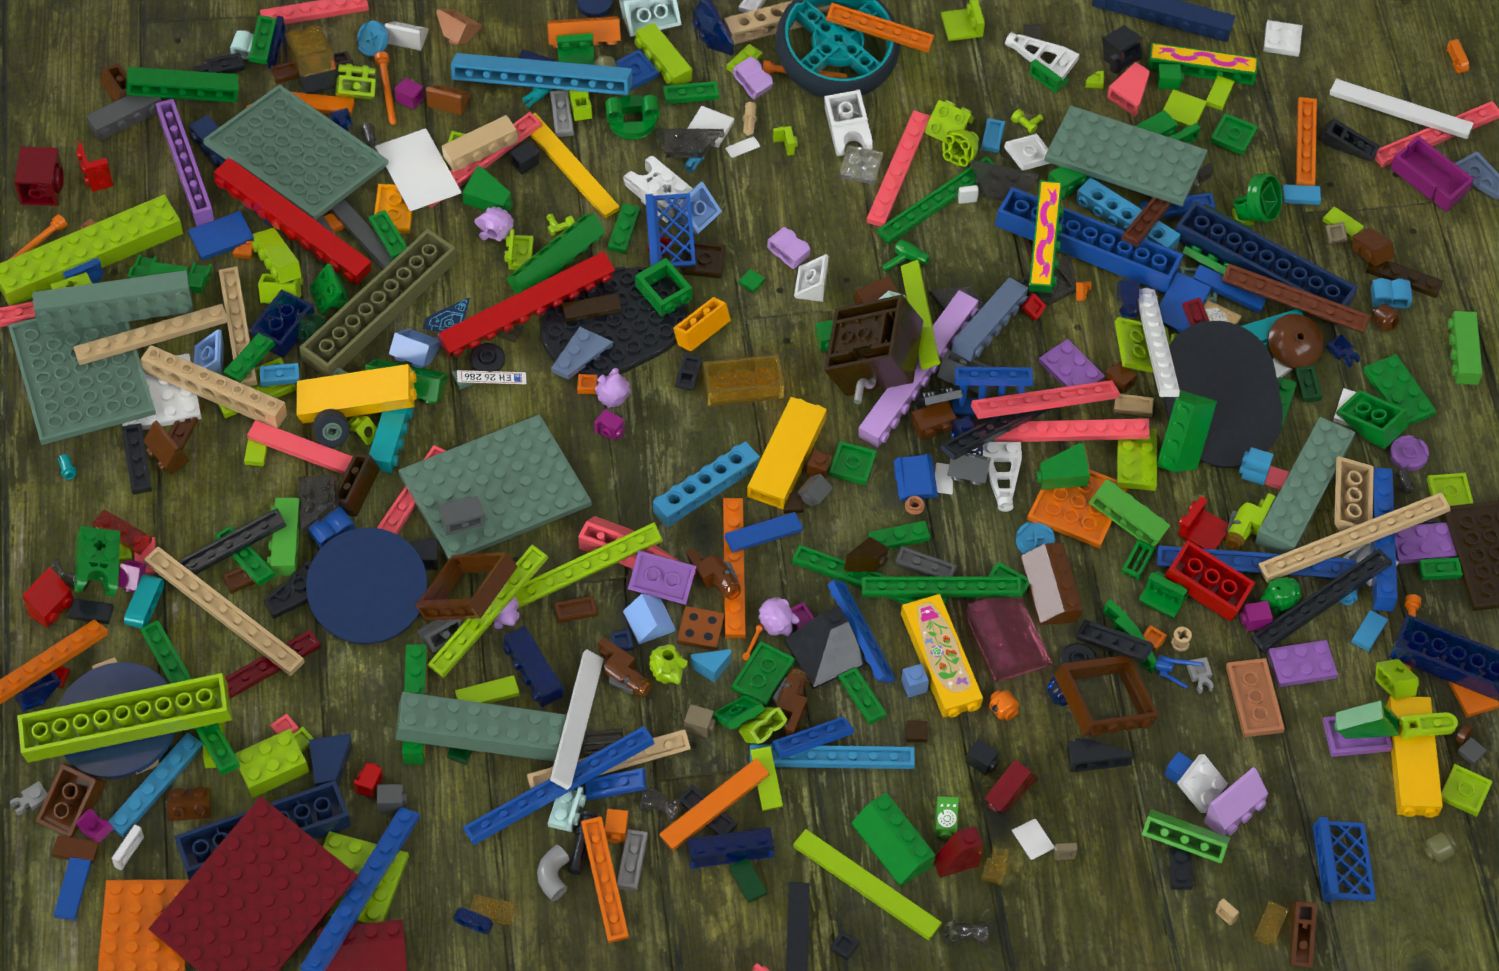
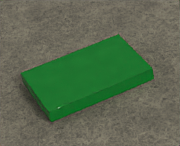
[731,641,796,708]

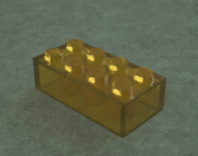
[285,25,336,77]
[703,354,784,406]

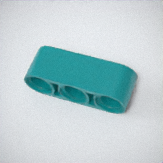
[124,574,164,628]

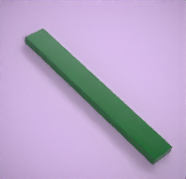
[877,156,999,244]
[792,544,947,605]
[862,577,1022,597]

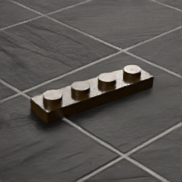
[1366,260,1443,298]

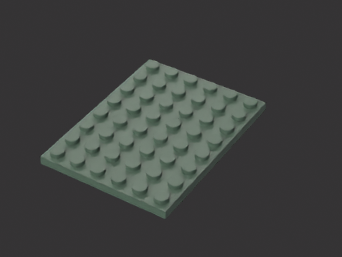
[204,84,389,221]
[8,318,156,445]
[399,414,592,560]

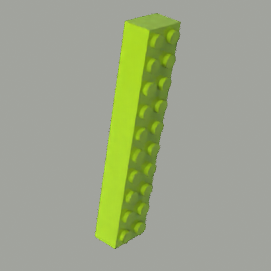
[0,194,183,306]
[17,673,232,763]

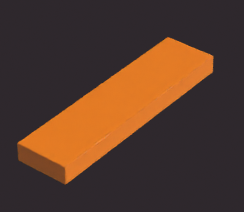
[291,92,355,117]

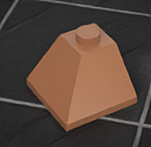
[436,9,482,46]

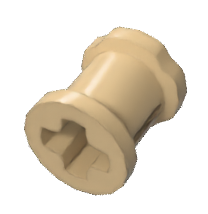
[1171,627,1192,652]

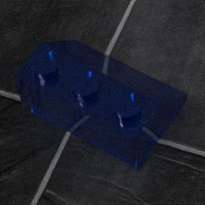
[249,289,316,358]

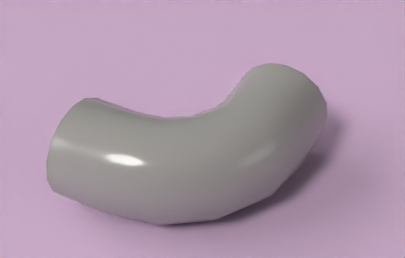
[537,845,569,902]

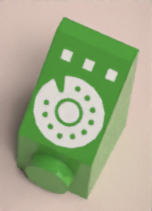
[934,797,959,840]

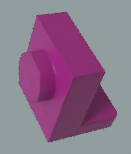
[76,808,114,843]

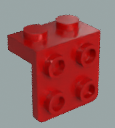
[76,142,113,192]
[1178,496,1229,550]

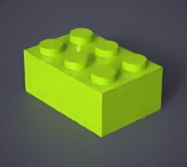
[234,729,309,798]

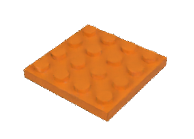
[1027,469,1128,549]

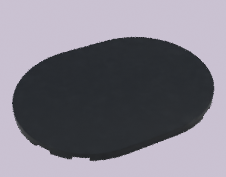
[541,266,687,378]
[1164,321,1283,468]

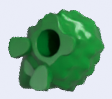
[1259,577,1302,616]

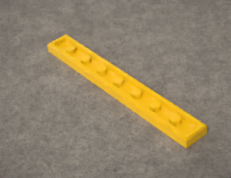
[530,113,620,219]

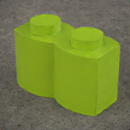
[739,707,787,744]

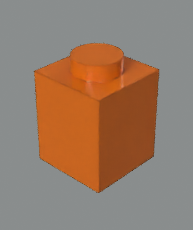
[605,809,628,844]

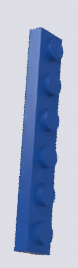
[827,580,896,683]

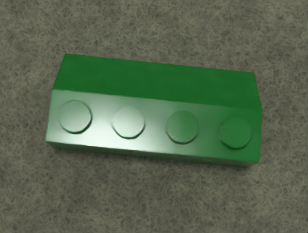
[365,358,449,404]
[1157,390,1217,472]
[851,792,935,887]

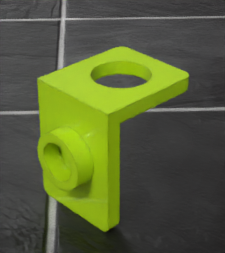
[348,416,377,445]

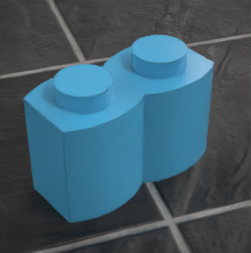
[1370,278,1413,308]
[1239,447,1274,486]

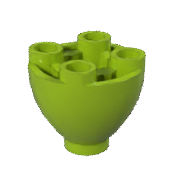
[942,130,979,167]

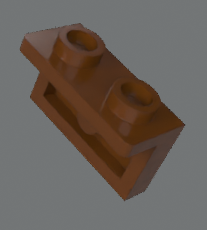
[167,787,212,821]

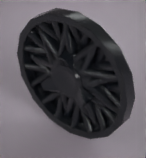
[470,343,505,372]
[1060,643,1097,665]

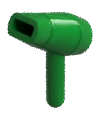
[882,239,930,271]

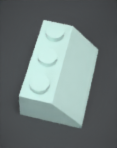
[619,0,682,37]

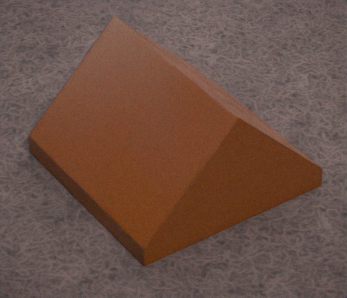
[426,84,471,115]

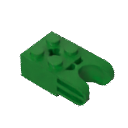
[74,526,120,596]

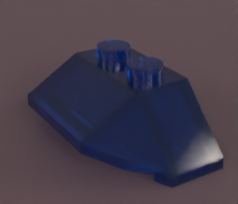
[692,0,734,56]

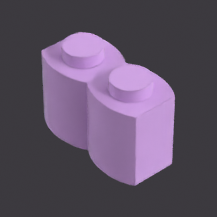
[732,56,773,99]
[767,227,810,269]

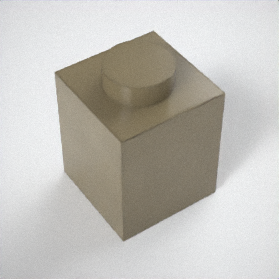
[684,704,716,738]

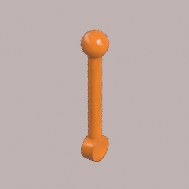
[743,625,763,661]

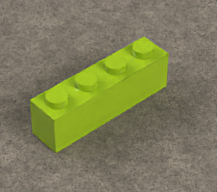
[634,22,692,85]
[252,228,302,284]

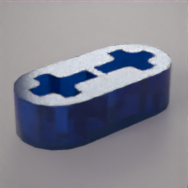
[453,907,494,934]

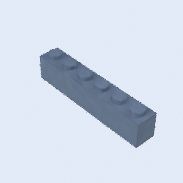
[951,277,1028,362]

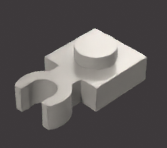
[1186,657,1213,694]
[10,781,48,816]

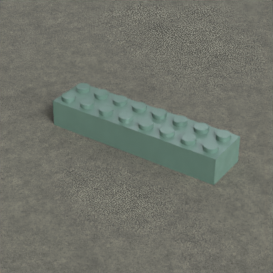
[33,270,194,334]
[1255,417,1356,554]
[395,692,566,762]

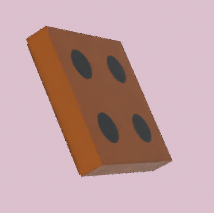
[677,606,725,651]

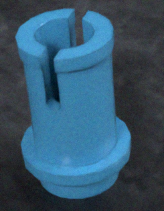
[684,149,704,173]

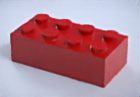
[1164,540,1255,621]

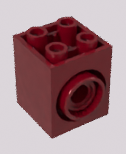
[14,146,64,206]

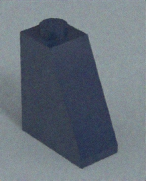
[309,733,352,787]

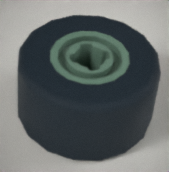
[313,409,350,447]

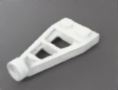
[1005,32,1080,80]
[982,442,1022,512]

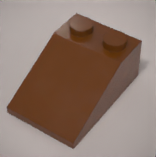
[36,764,106,837]

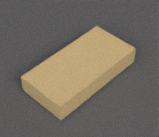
[1114,394,1154,417]

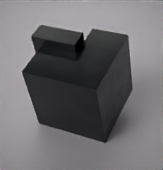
[1103,25,1144,74]

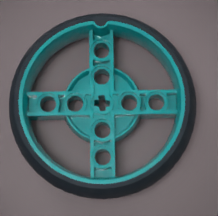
[775,0,900,98]

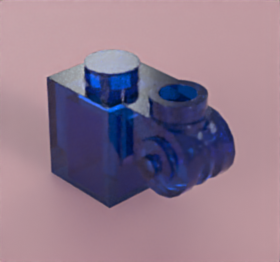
[1117,280,1139,318]

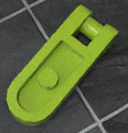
[1398,712,1458,740]

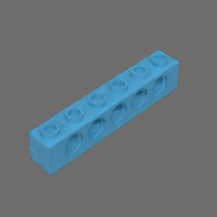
[1076,177,1181,250]
[653,441,760,528]

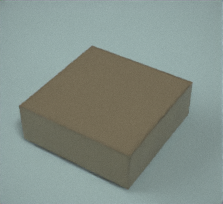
[1326,222,1348,245]
[1054,843,1077,860]

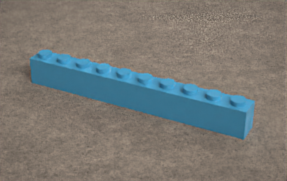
[451,53,633,95]

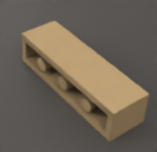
[442,115,518,172]

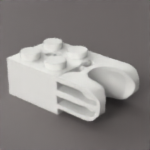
[824,90,872,156]
[623,156,693,223]

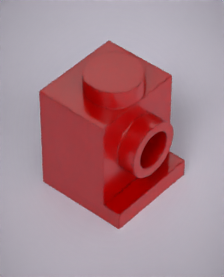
[353,763,383,798]

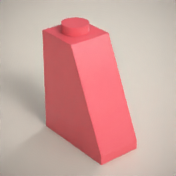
[1107,62,1150,117]

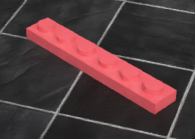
[260,0,369,26]

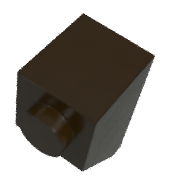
[844,537,889,572]

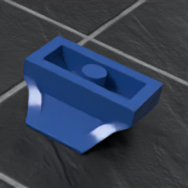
[63,258,104,284]

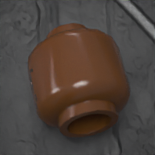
[1372,304,1400,332]

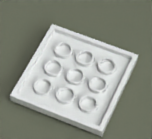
[122,353,202,430]

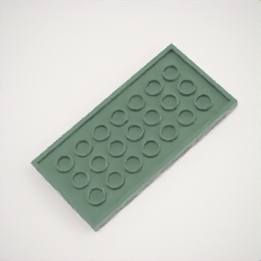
[1044,105,1208,207]

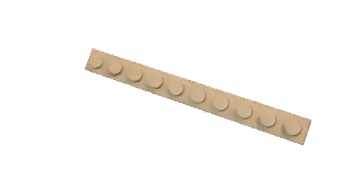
[1259,492,1450,583]
[144,547,305,676]

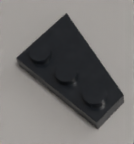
[264,559,311,619]

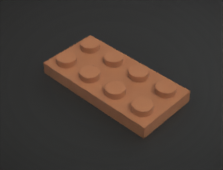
[1226,658,1285,737]

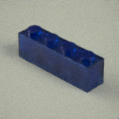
[502,625,563,707]
[687,827,774,869]

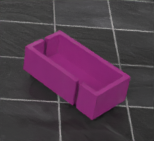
[1390,136,1474,212]

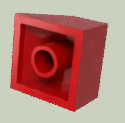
[22,567,74,628]

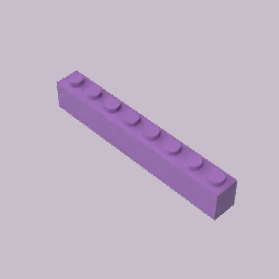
[155,99,214,227]

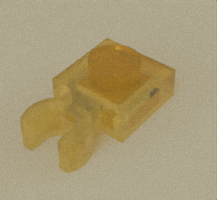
[981,846,1008,885]

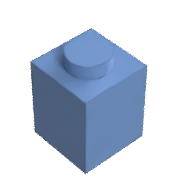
[901,664,929,698]

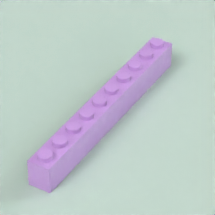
[858,290,979,448]

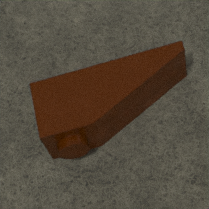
[1290,900,1317,967]

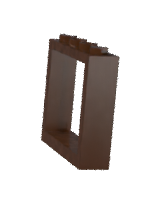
[415,552,518,620]
[1054,656,1159,736]

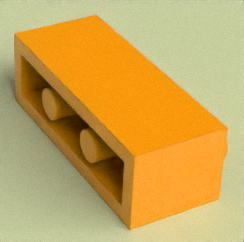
[673,297,731,352]

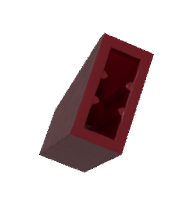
[984,760,1038,814]
[934,826,983,878]

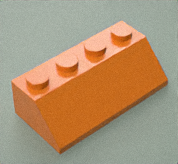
[547,16,621,48]

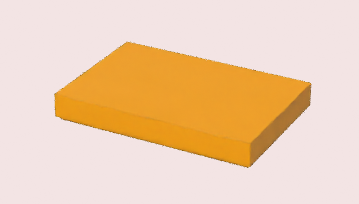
[373,184,413,234]

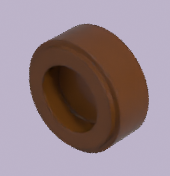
[1456,724,1473,745]

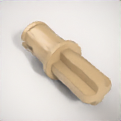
[742,102,757,136]

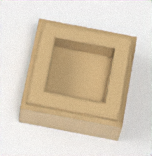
[1215,898,1239,925]

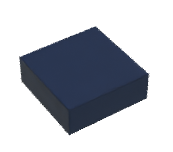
[610,630,634,652]

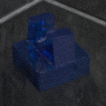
[330,108,351,132]

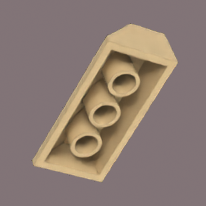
[1335,456,1374,532]

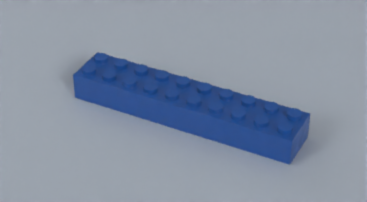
[995,187,1184,293]

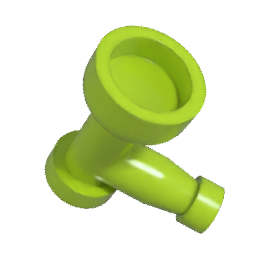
[1011,109,1043,134]
[546,214,575,237]

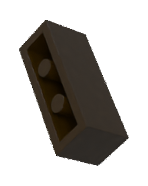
[331,453,380,517]

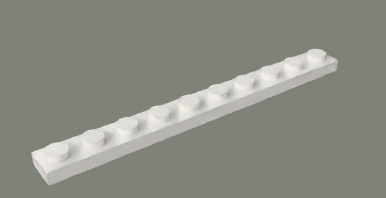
[1136,288,1180,397]

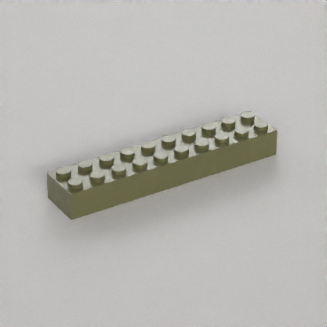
[299,229,457,377]

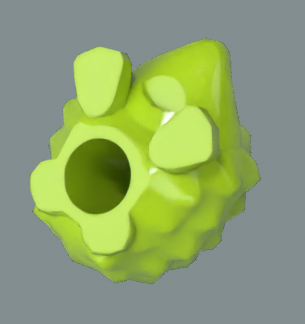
[649,644,688,684]

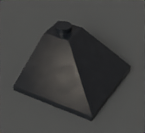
[784,606,866,689]

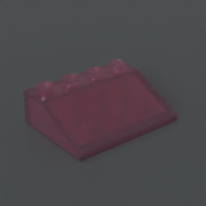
[966,597,1052,682]

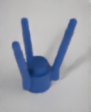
[1155,655,1203,689]

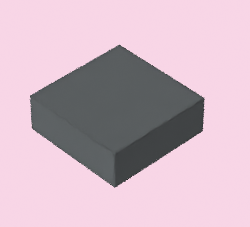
[1457,737,1487,766]

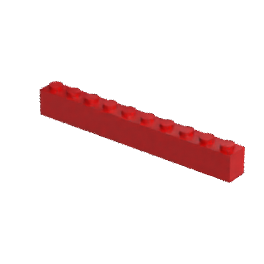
[214,158,371,286]
[437,251,615,358]

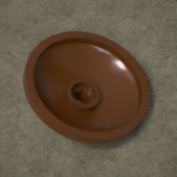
[1268,314,1324,369]

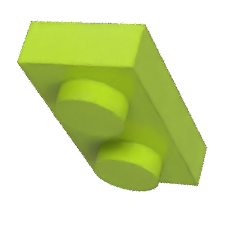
[727,44,763,73]

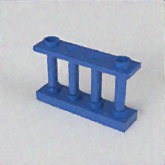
[952,367,1033,415]

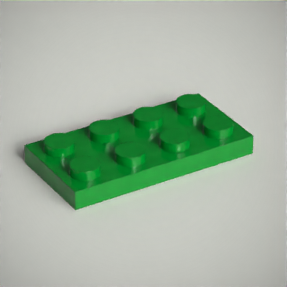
[1363,354,1436,426]

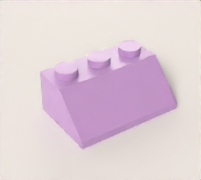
[1204,767,1268,836]

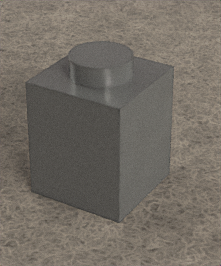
[797,474,833,506]
[377,784,408,813]

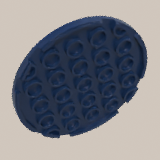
[306,528,428,645]
[58,662,175,779]

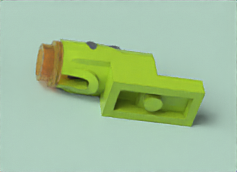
[1225,493,1276,549]

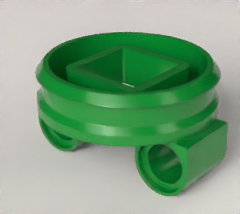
[605,95,660,140]
[1233,173,1282,223]

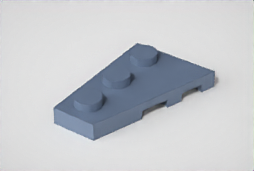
[1454,151,1499,200]
[551,327,613,380]

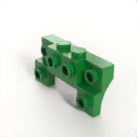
[127,254,213,294]

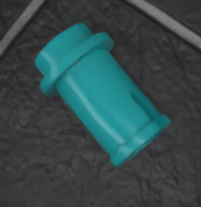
[58,454,77,480]

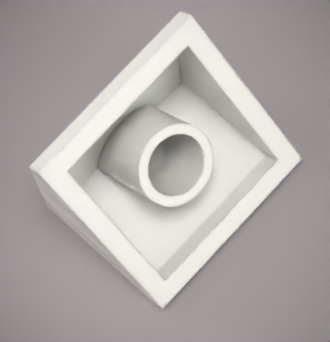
[385,21,429,51]
[794,254,829,302]

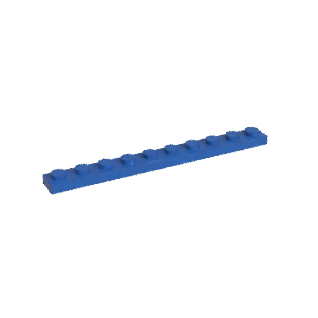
[1157,546,1356,579]
[463,726,655,845]
[300,807,420,971]

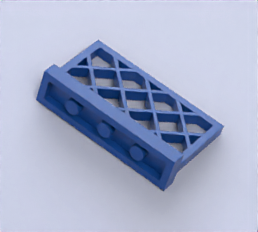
[645,193,696,267]
[1313,817,1376,902]

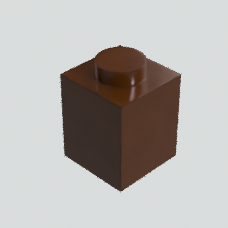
[1105,361,1137,394]
[806,449,833,479]

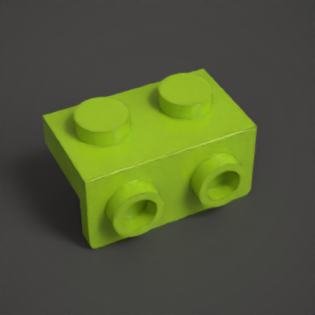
[505,229,533,270]

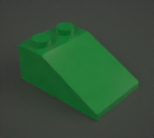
[1336,390,1408,449]

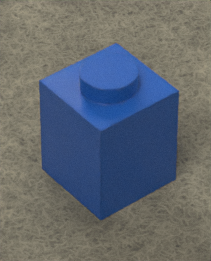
[1164,752,1194,783]

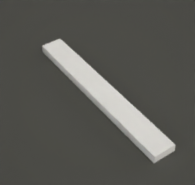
[1330,79,1474,139]
[550,650,603,790]

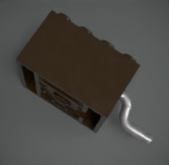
[824,295,924,404]

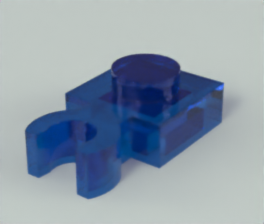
[1326,334,1360,367]

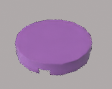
[1389,435,1429,471]

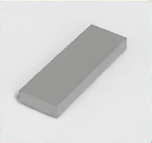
[550,90,574,137]
[617,829,648,892]

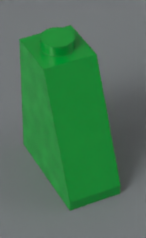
[462,165,513,211]
[1036,443,1090,490]
[1334,700,1400,739]

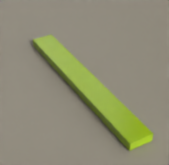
[901,260,941,370]
[515,522,663,609]
[427,545,548,679]
[793,829,942,941]

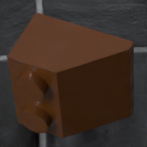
[144,420,190,475]

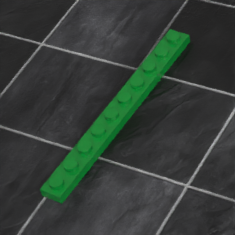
[140,620,240,776]

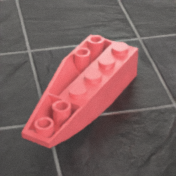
[578,516,696,578]

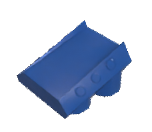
[894,454,938,501]

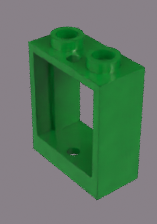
[635,258,692,316]

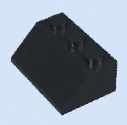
[294,51,357,94]

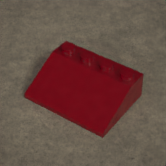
[317,919,408,971]

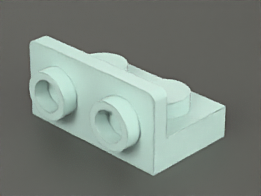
[548,787,586,832]

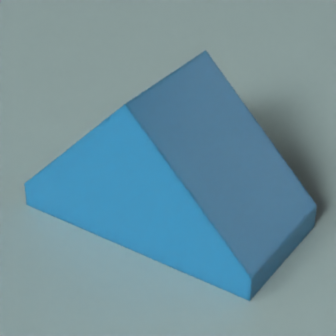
[690,649,731,683]

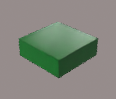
[739,269,765,294]

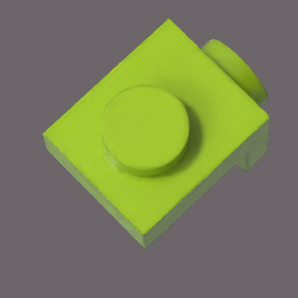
[773,126,798,155]

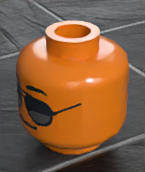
[989,690,1019,721]

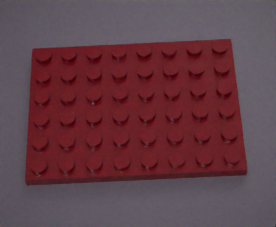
[148,796,359,971]

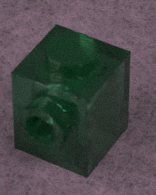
[297,312,327,342]

